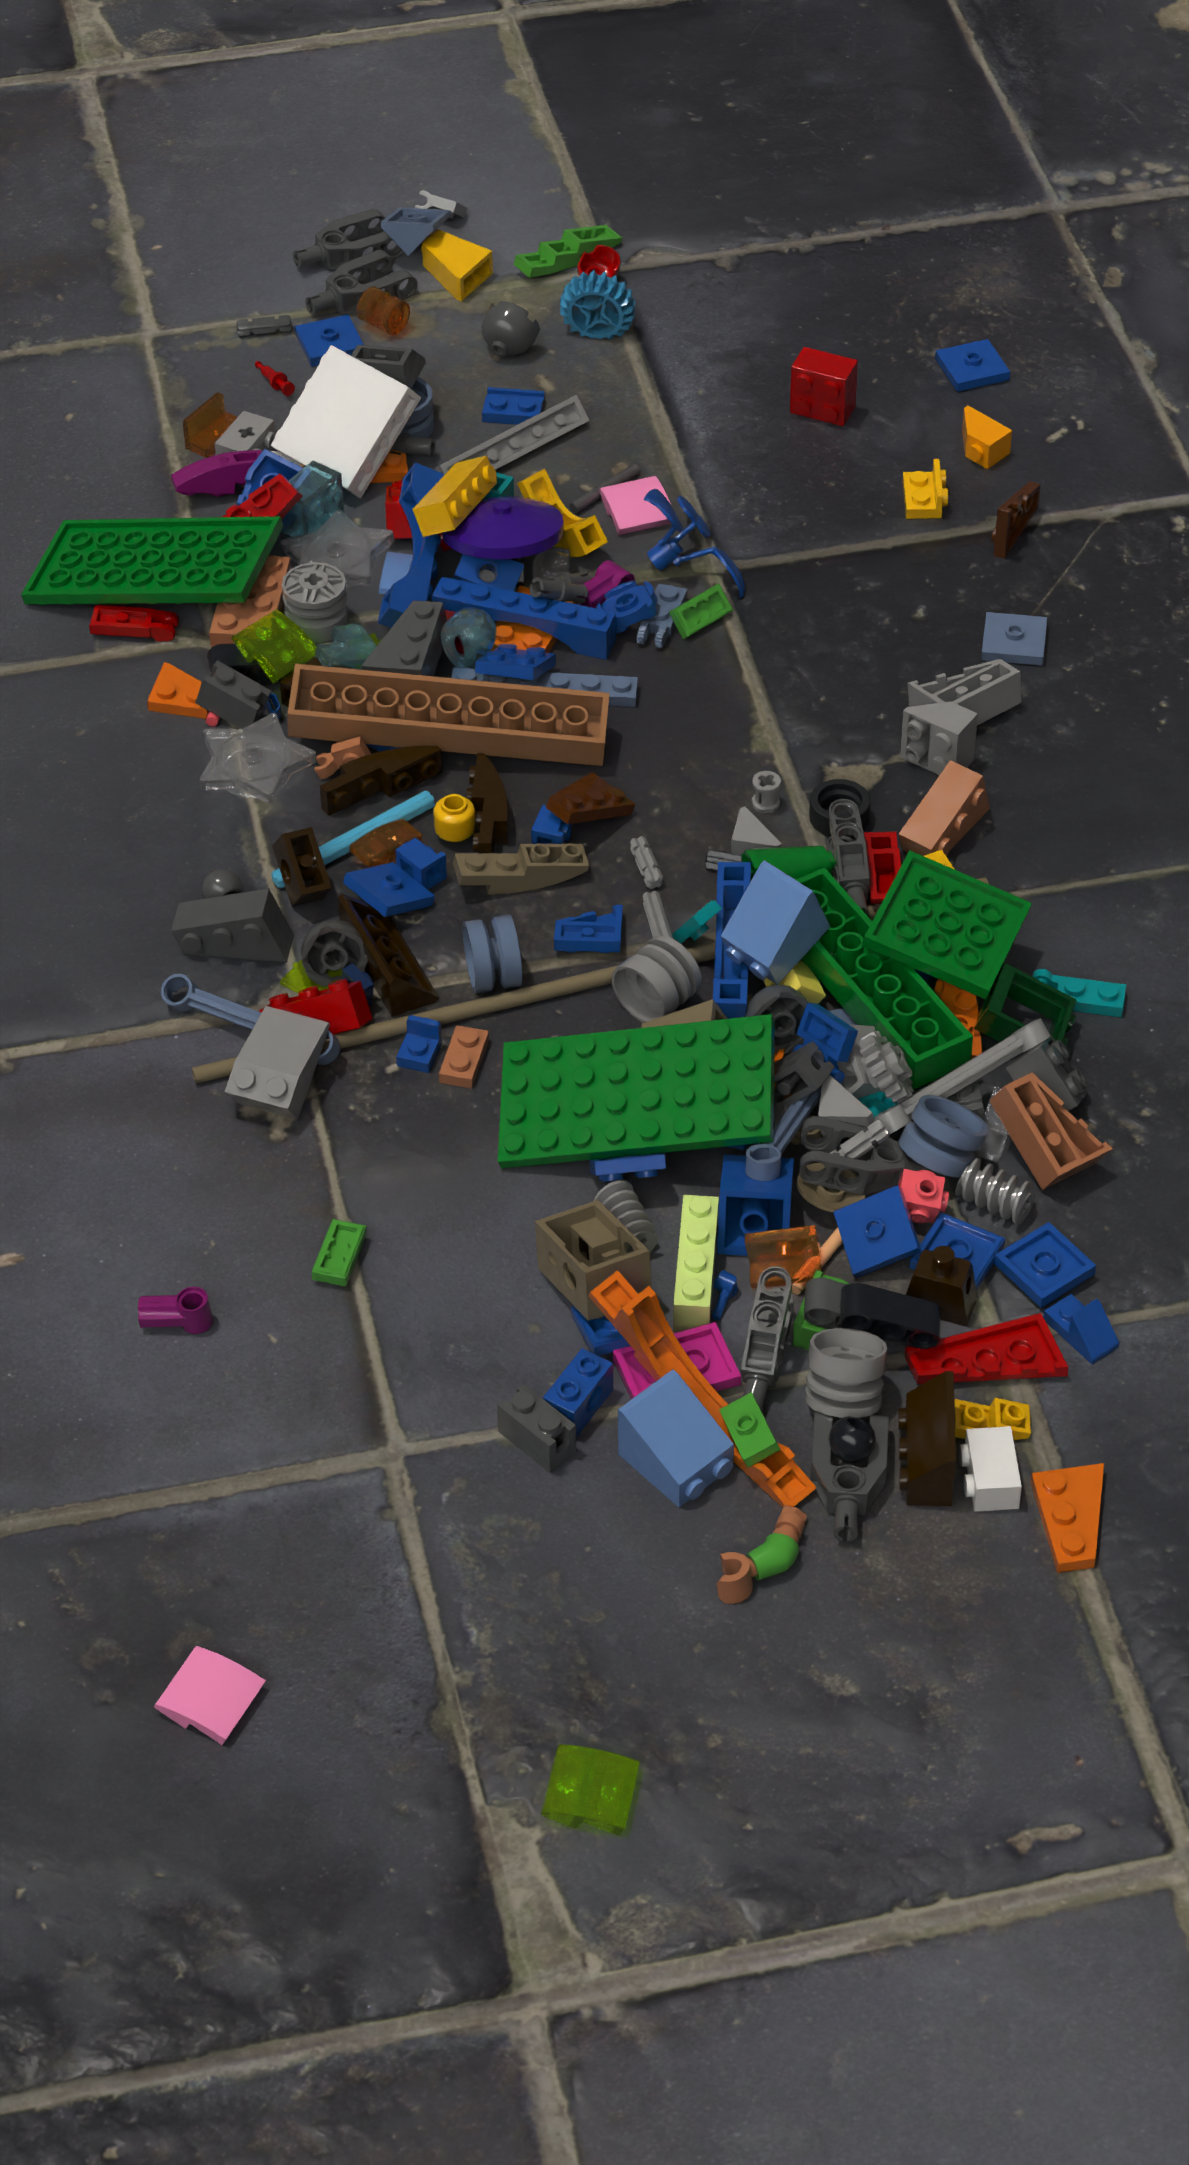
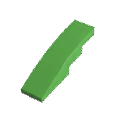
[513,225,622,278]

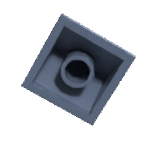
[381,207,451,256]

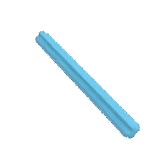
[271,791,435,888]

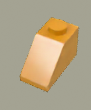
[962,405,1012,469]

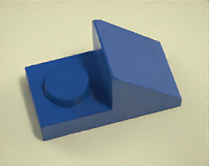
[1043,1294,1119,1364]

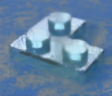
[315,624,377,670]

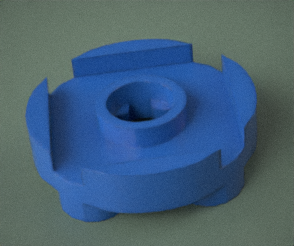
[596,581,658,633]

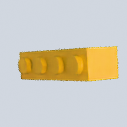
[412,455,497,537]

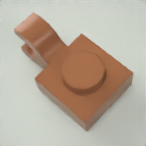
[314,736,371,779]

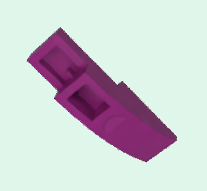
[171,450,262,497]

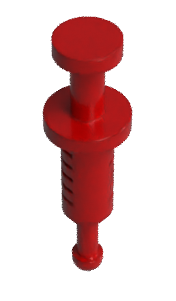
[255,361,295,396]

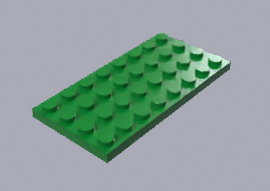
[21,516,283,605]
[498,1014,775,1169]

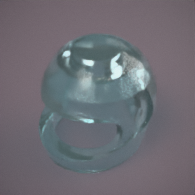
[441,607,497,668]

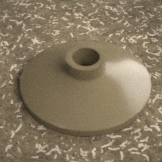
[796,1163,866,1212]

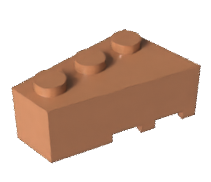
[898,760,990,856]
[989,1072,1113,1190]

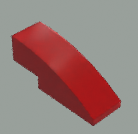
[864,832,901,904]

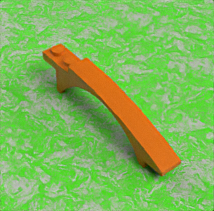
[588,1270,817,1507]

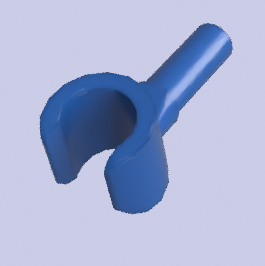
[711,1270,738,1320]

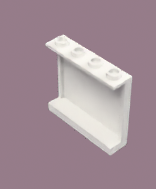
[271,345,421,499]

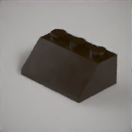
[898,1371,956,1506]

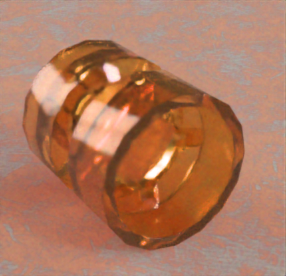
[357,286,410,336]

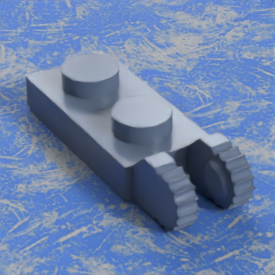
[637,583,688,648]

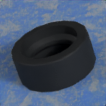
[809,779,870,837]

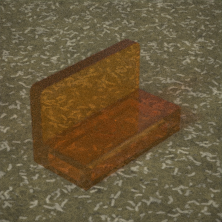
[183,392,237,458]
[745,1225,821,1288]

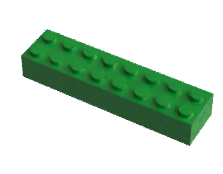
[796,867,973,1089]

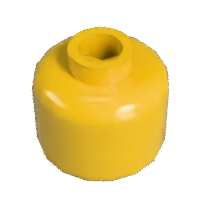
[433,794,476,842]

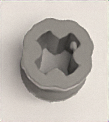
[752,771,781,813]

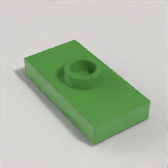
[669,583,733,639]
[311,1219,367,1287]
[719,1392,781,1467]

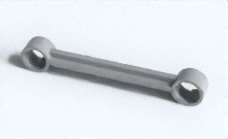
[874,1018,1051,1135]

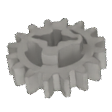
[859,1030,914,1103]

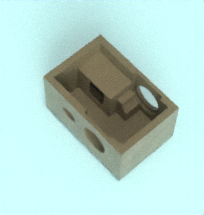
[535,1200,651,1321]

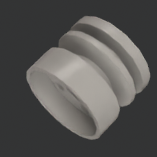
[282,562,349,644]
[612,935,702,1023]
[805,1328,887,1418]

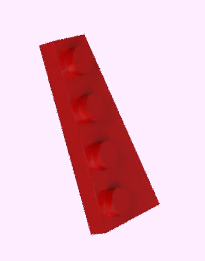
[222,474,303,519]
[905,1313,1069,1384]

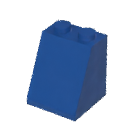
[717,1154,794,1258]

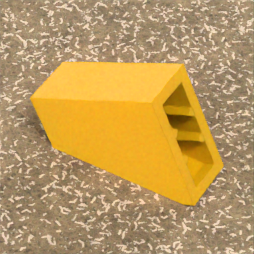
[421,229,493,301]

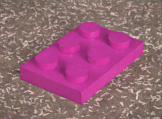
[613,1322,741,1399]

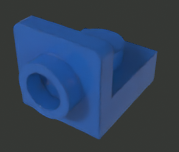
[396,1015,442,1073]

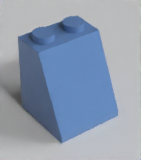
[721,860,830,985]
[618,1369,734,1507]

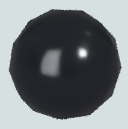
[828,1416,876,1463]

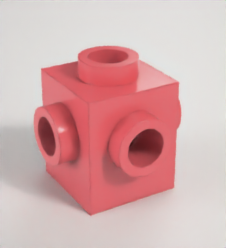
[897,1169,949,1224]

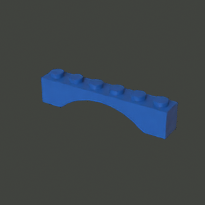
[378,462,445,628]
[432,577,616,660]
[713,862,751,1019]

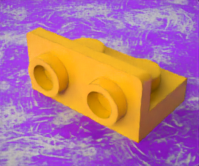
[902,459,948,519]

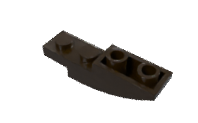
[320,746,442,816]
[466,753,508,853]

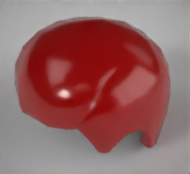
[577,245,621,278]

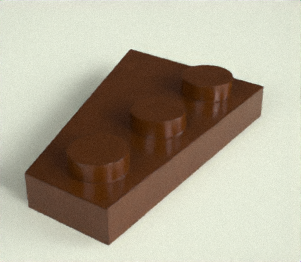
[991,481,1041,559]
[546,772,635,824]

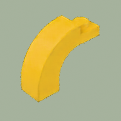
[517,469,608,557]

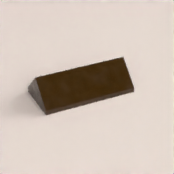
[338,893,439,1017]

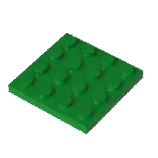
[861,850,1032,999]

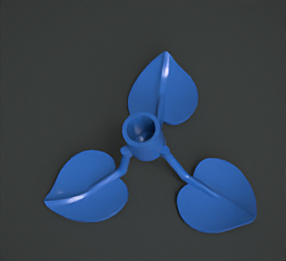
[644,489,745,599]

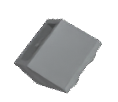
[900,701,978,775]

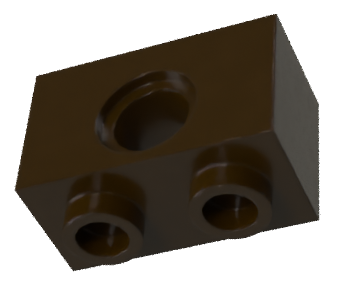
[272,827,332,907]

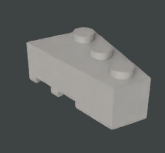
[907,659,1022,725]

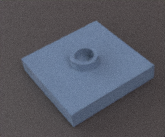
[981,612,1047,666]

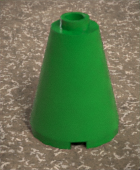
[741,846,836,880]

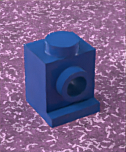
[531,805,572,844]
[396,837,447,890]

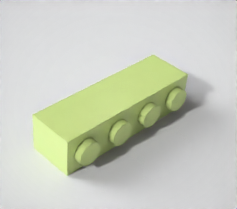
[673,1195,719,1332]

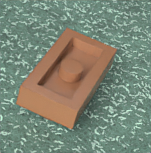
[439,1025,489,1089]

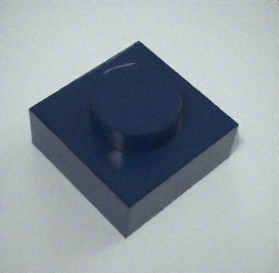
[341,963,374,1006]

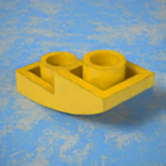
[954,1398,1031,1440]

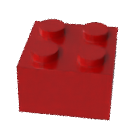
[790,347,858,427]

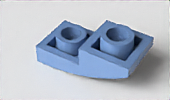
[379,552,413,594]

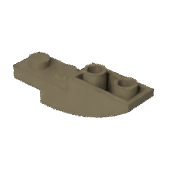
[453,843,589,895]

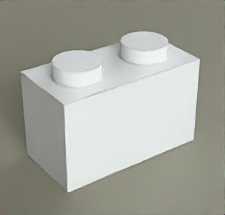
[959,1426,1022,1512]

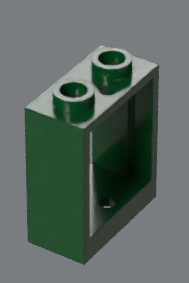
[974,963,1076,1054]

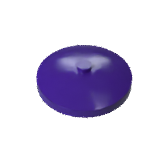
[443,496,564,559]

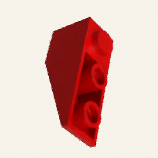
[385,480,412,539]
[259,979,373,1034]

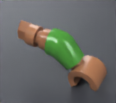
[716,1505,807,1604]

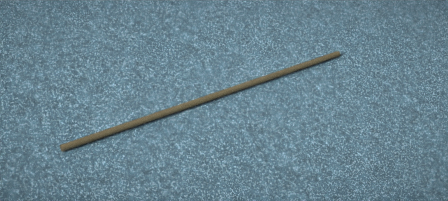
[191,877,989,1084]

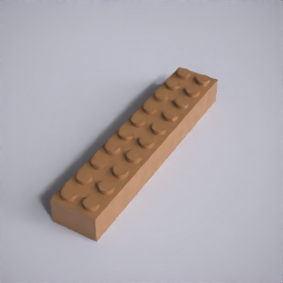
[287,664,610,766]

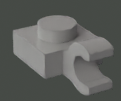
[415,190,467,220]

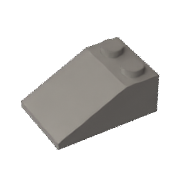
[224,1006,330,1120]

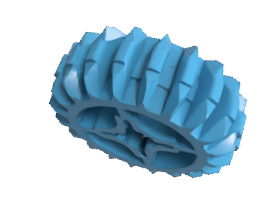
[560,270,636,340]

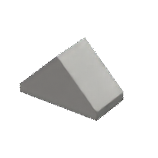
[731,806,782,855]
[818,1074,874,1137]

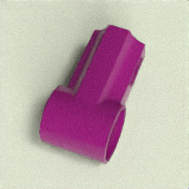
[577,560,635,608]
[138,1286,213,1334]

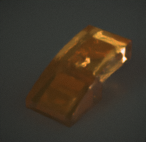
[349,819,423,867]

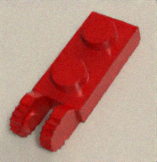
[89,605,179,642]

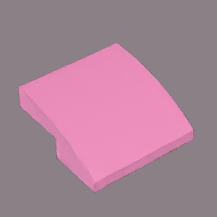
[599,476,672,535]
[154,1646,266,1745]

